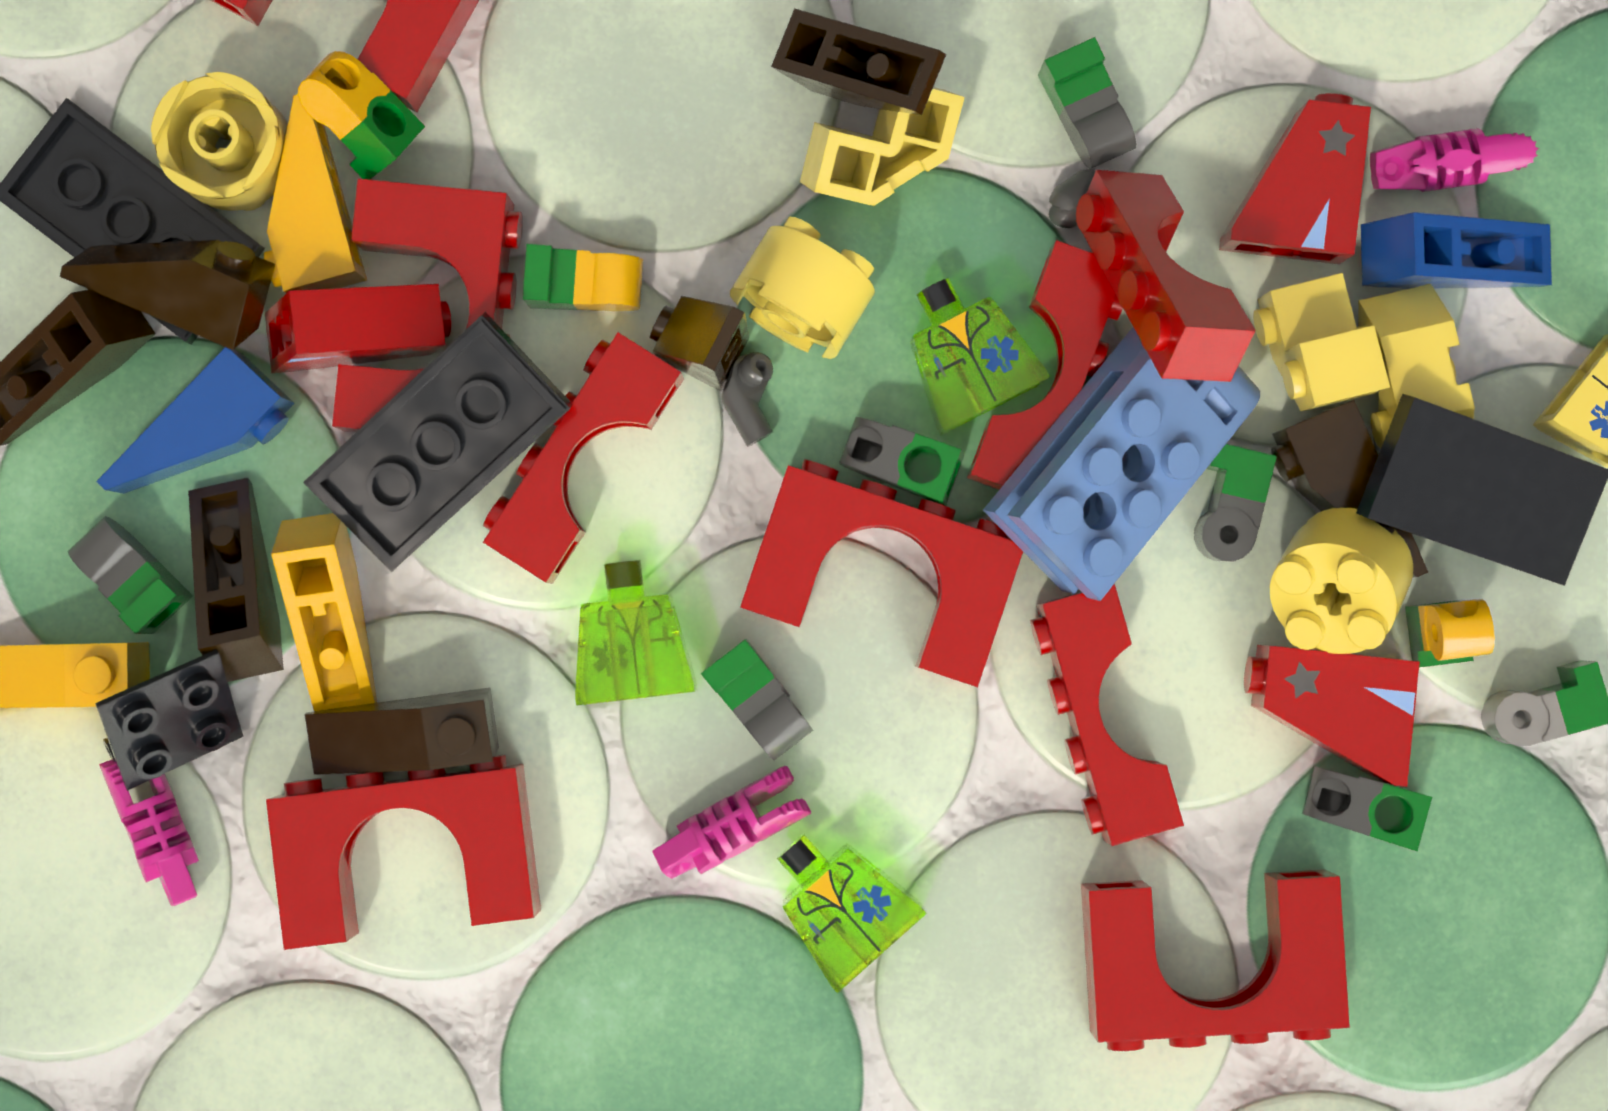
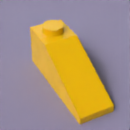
[264,94,368,293]
[271,513,377,711]
[0,642,150,708]

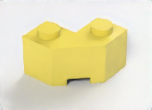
[800,87,965,206]
[1253,273,1390,411]
[1357,284,1475,449]

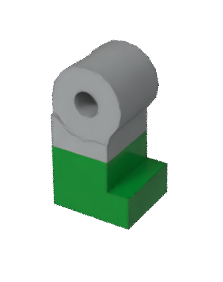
[1481,660,1608,747]

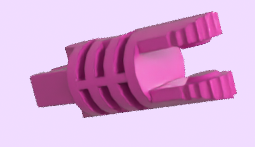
[1370,128,1539,192]
[99,759,199,906]
[652,765,811,879]

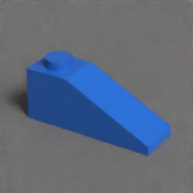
[1361,212,1552,289]
[96,347,295,494]

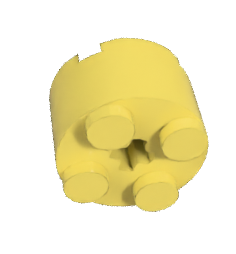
[151,72,288,211]
[730,216,875,359]
[1270,508,1413,654]

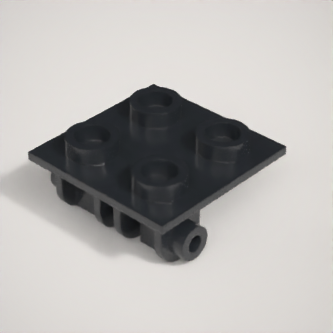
[95,649,244,791]

